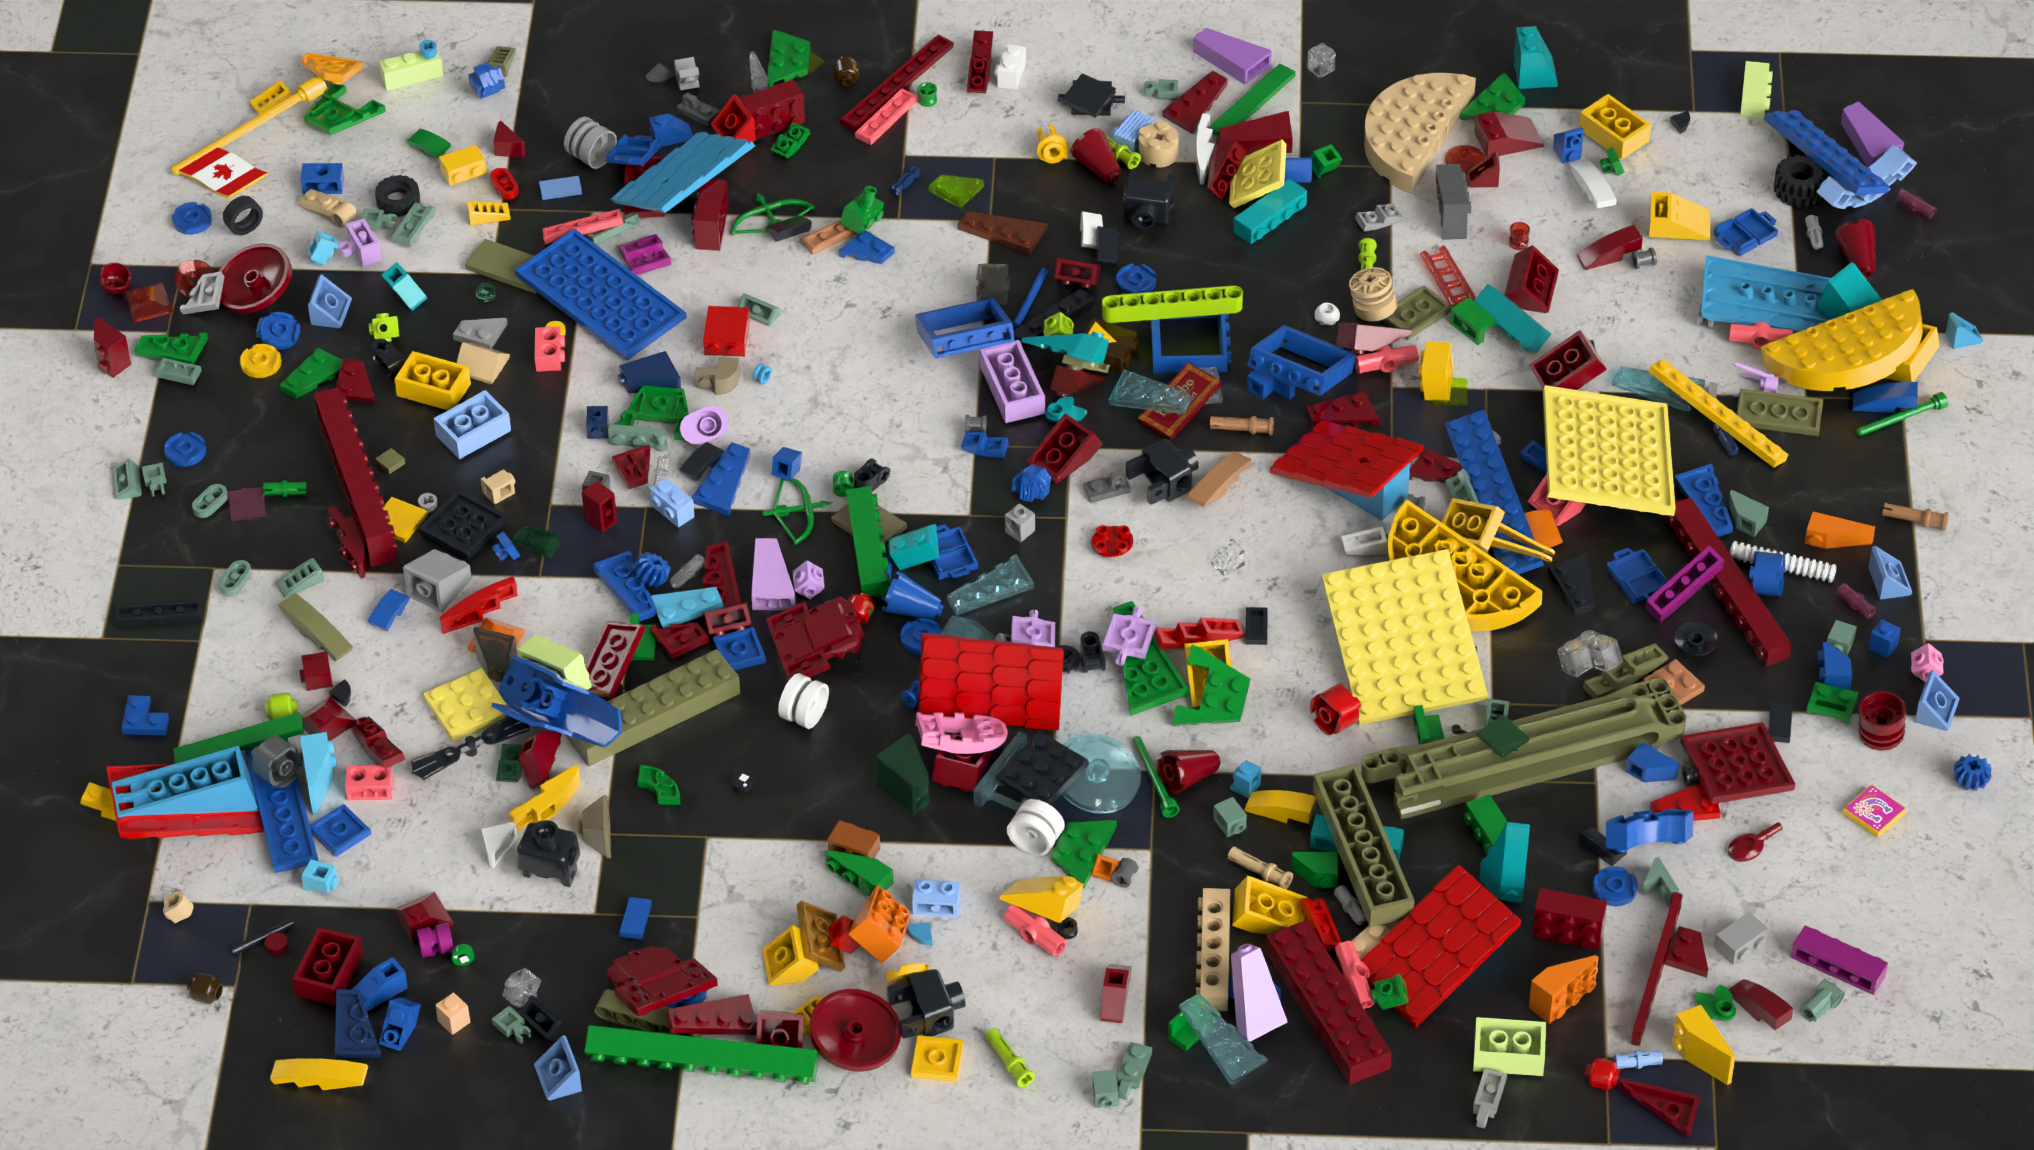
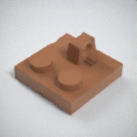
[1643,659,1705,705]

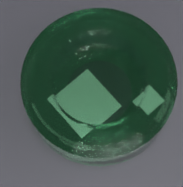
[475,283,496,302]

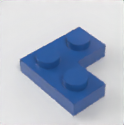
[122,695,169,735]

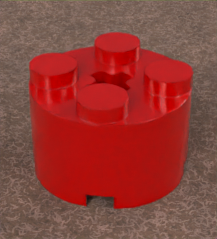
[1310,683,1361,735]

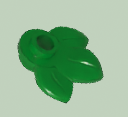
[1696,985,1736,1021]

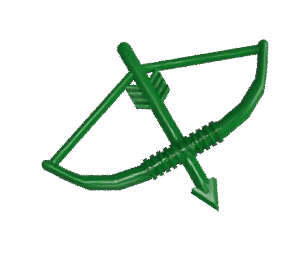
[731,193,815,236]
[762,478,833,545]

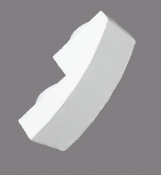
[1080,212,1103,249]

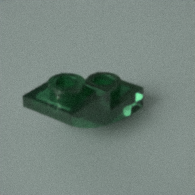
[496,744,523,782]

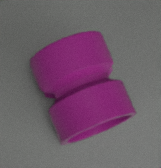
[417,923,453,958]

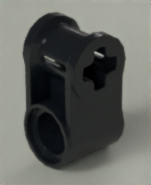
[372,339,406,377]
[854,458,891,492]
[1080,631,1106,673]

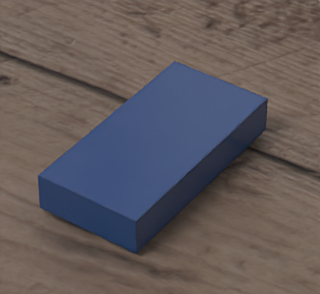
[619,897,652,940]

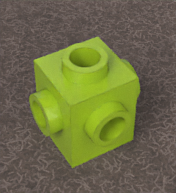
[1043,312,1074,336]
[369,313,400,342]

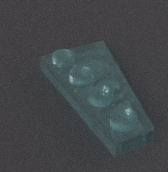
[1108,369,1192,414]
[947,554,1034,616]
[1179,993,1268,1083]

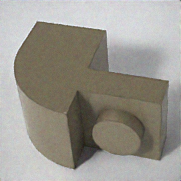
[695,357,740,395]

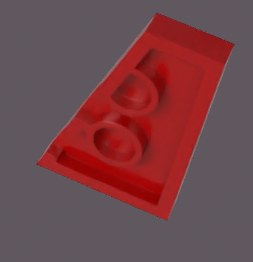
[1650,783,1721,821]

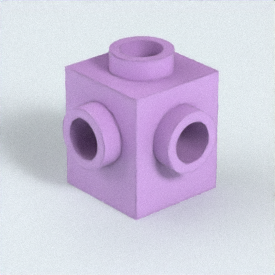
[793,561,824,599]

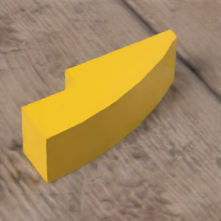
[1245,790,1316,824]

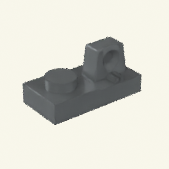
[677,92,720,127]
[1084,470,1131,503]

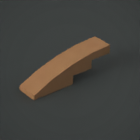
[1187,451,1252,507]

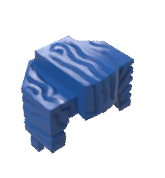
[468,62,505,99]
[1011,464,1051,502]

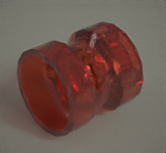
[1509,222,1530,250]

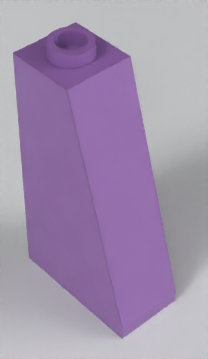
[1193,28,1272,85]
[1841,101,1904,167]

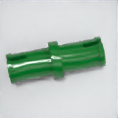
[263,480,307,497]

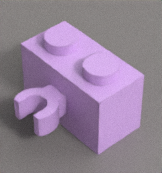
[339,218,382,267]

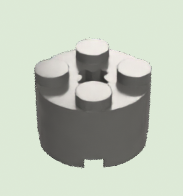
[251,735,303,787]

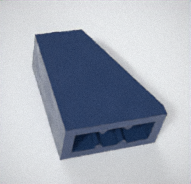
[617,351,681,393]

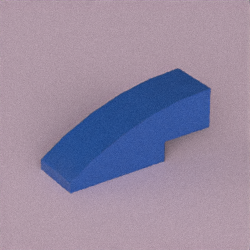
[1853,382,1918,413]

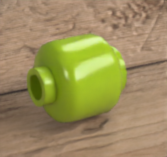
[265,693,298,720]

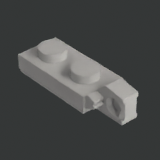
[1473,1069,1507,1129]

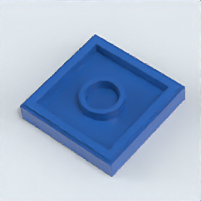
[712,627,766,671]
[310,804,371,858]

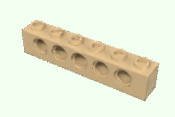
[1196,888,1230,1011]

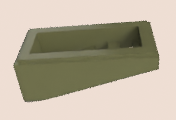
[488,46,516,77]

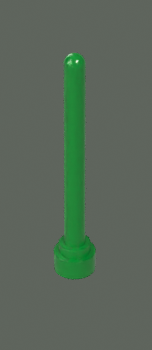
[1856,392,1948,436]
[1133,736,1180,818]

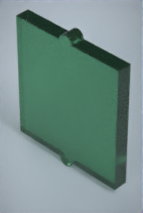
[1476,715,1530,758]

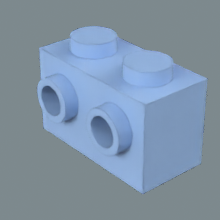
[649,477,694,528]
[912,879,960,917]

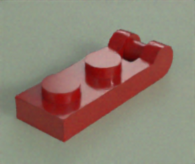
[1299,898,1342,951]

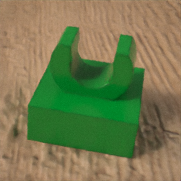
[1599,147,1625,176]

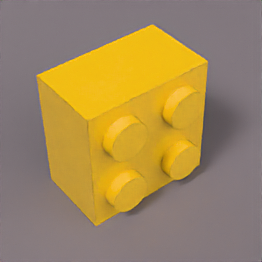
[1418,342,1454,401]

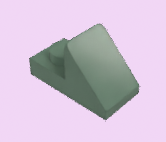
[1643,857,1679,906]

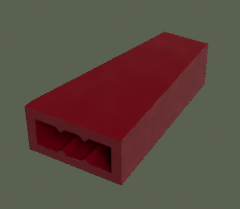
[1216,111,1293,155]

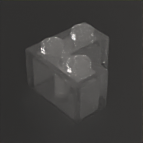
[1557,630,1623,677]

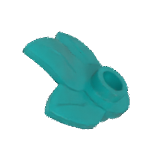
[1045,397,1087,422]

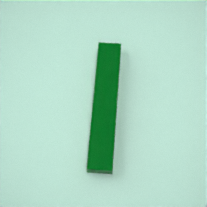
[1209,63,1295,137]
[173,712,304,764]

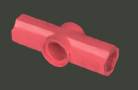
[1729,322,1793,349]
[1355,345,1419,373]
[1004,904,1067,957]
[1335,941,1375,1009]

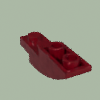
[967,30,994,94]
[327,505,367,579]
[350,716,405,769]

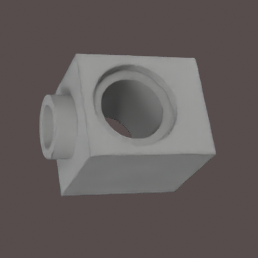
[1005,503,1035,542]

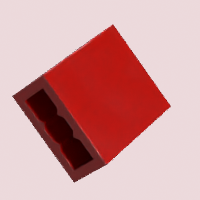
[703,306,750,357]

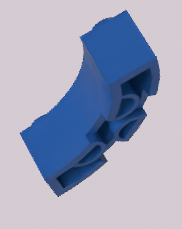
[1606,809,1693,852]

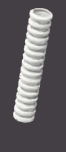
[1730,541,1837,583]

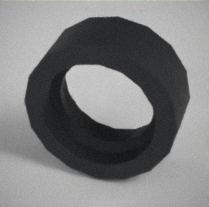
[223,196,263,235]

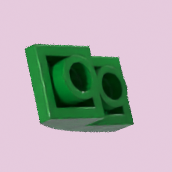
[770,122,810,159]
[407,129,451,158]

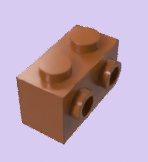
[827,820,880,858]

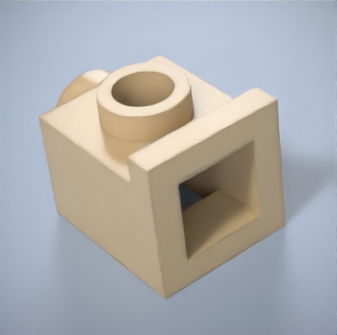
[481,469,515,505]

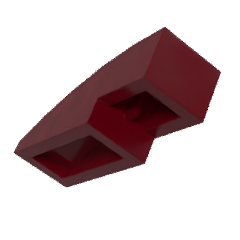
[1577,225,1643,270]
[1728,979,1793,1030]

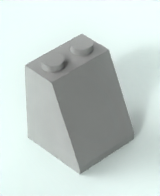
[403,549,471,612]

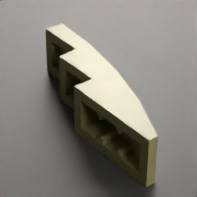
[278,593,353,662]
[1583,644,1668,699]

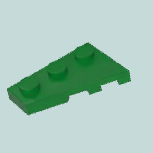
[134,333,208,364]
[279,348,342,399]

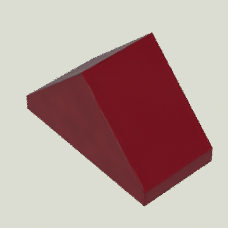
[493,121,526,158]
[1466,151,1500,188]

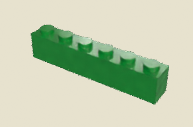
[846,486,891,598]

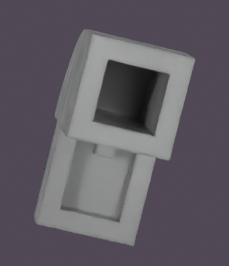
[673,57,700,91]

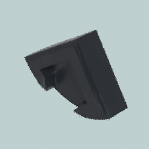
[1670,111,1690,134]
[329,679,351,707]

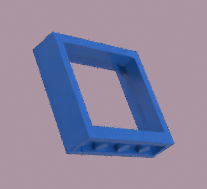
[915,297,1015,358]
[1150,314,1231,374]
[1247,325,1357,396]

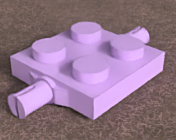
[1103,606,1156,666]
[1011,610,1055,647]

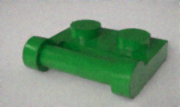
[1806,682,1859,724]

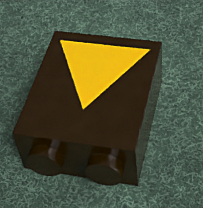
[1083,318,1140,374]

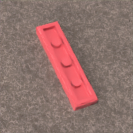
[855,88,918,145]
[542,209,623,244]

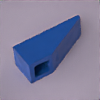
[352,957,408,1011]

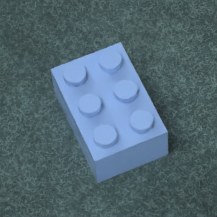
[434,390,511,459]

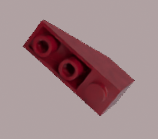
[1208,140,1247,200]

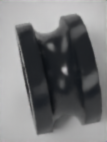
[1682,765,1698,786]
[1057,917,1078,939]

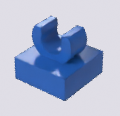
[492,531,521,560]

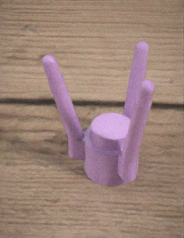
[1733,362,1779,398]

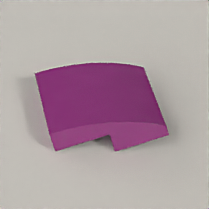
[619,234,672,275]

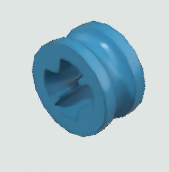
[419,40,437,59]
[753,363,772,384]

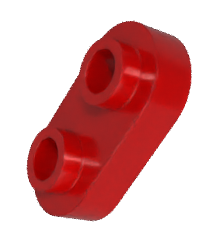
[490,168,519,200]

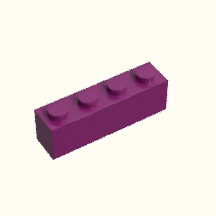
[1645,545,1724,624]
[1791,925,1888,995]

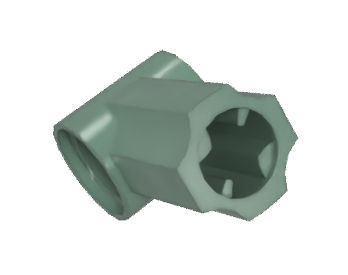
[1800,979,1845,1022]

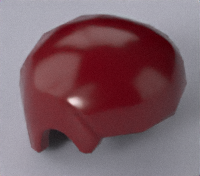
[99,263,131,294]

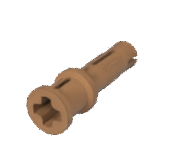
[1210,416,1274,436]
[1883,503,1949,531]

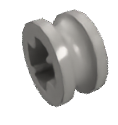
[418,493,438,514]

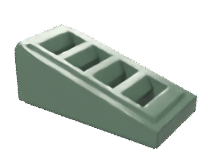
[276,558,324,598]
[1484,699,1510,728]

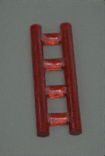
[1420,246,1477,308]

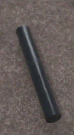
[230,918,295,956]

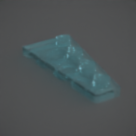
[1612,366,1705,412]

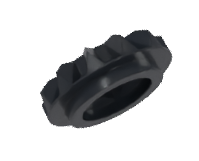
[1056,645,1081,674]

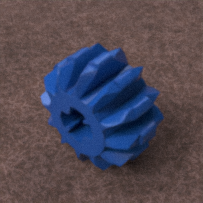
[633,552,671,587]
[1954,754,1992,791]

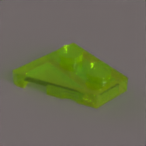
[929,174,984,208]

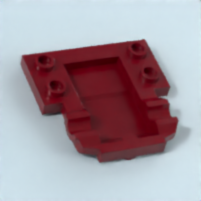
[766,596,865,681]
[607,946,718,1016]

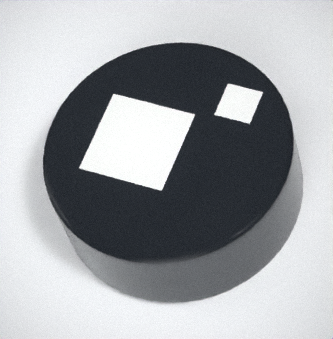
[731,771,754,793]

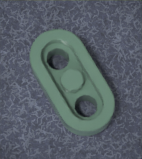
[192,484,228,518]
[218,560,252,596]

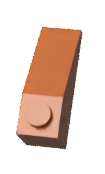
[1805,512,1875,549]

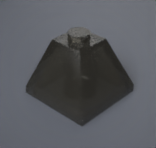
[473,627,517,682]

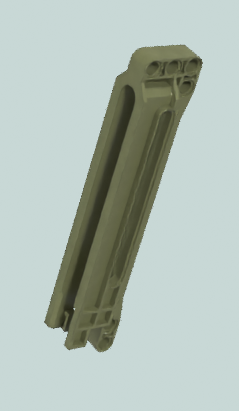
[1361,678,1686,819]

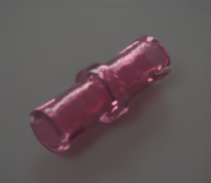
[1896,188,1937,219]
[1837,583,1876,619]

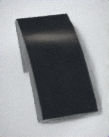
[679,442,724,481]

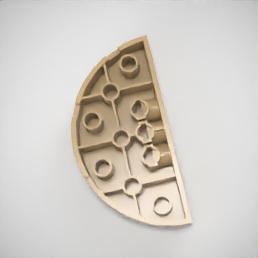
[1364,73,1476,194]

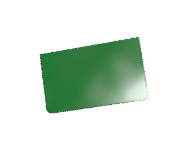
[1450,298,1496,345]
[629,613,656,660]
[1413,705,1445,745]
[1168,996,1216,1051]

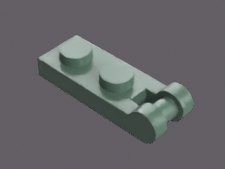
[392,202,435,247]
[608,424,668,452]
[1445,468,1479,503]

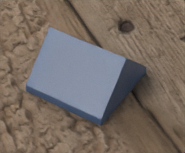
[308,274,352,328]
[1868,546,1913,600]
[1915,670,1960,731]
[534,1035,582,1100]

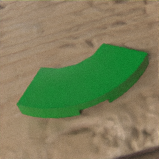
[638,765,680,805]

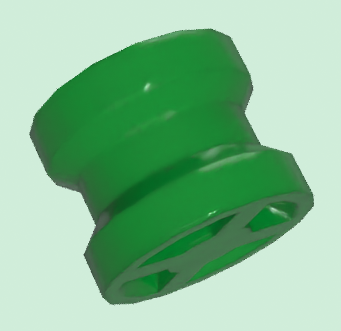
[918,82,937,107]
[832,471,854,497]

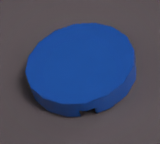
[172,202,213,235]
[1116,264,1156,294]
[259,312,300,350]
[164,432,206,467]
[900,618,943,655]
[1592,866,1638,907]

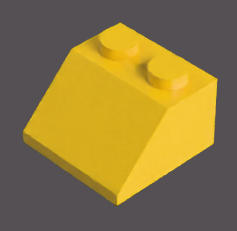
[762,925,819,986]

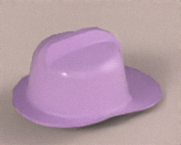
[680,406,729,445]

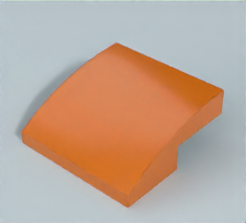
[1524,509,1563,548]

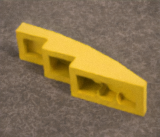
[270,1059,368,1090]

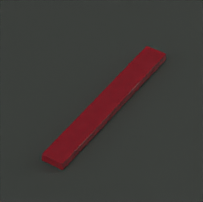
[840,34,954,132]
[1631,892,1683,1047]

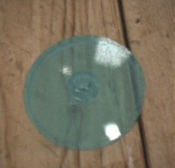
[1062,734,1141,814]

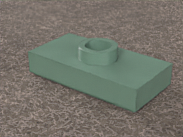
[155,358,202,385]

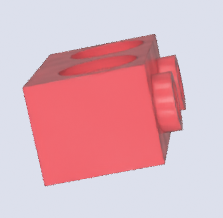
[535,327,565,371]
[345,765,394,800]

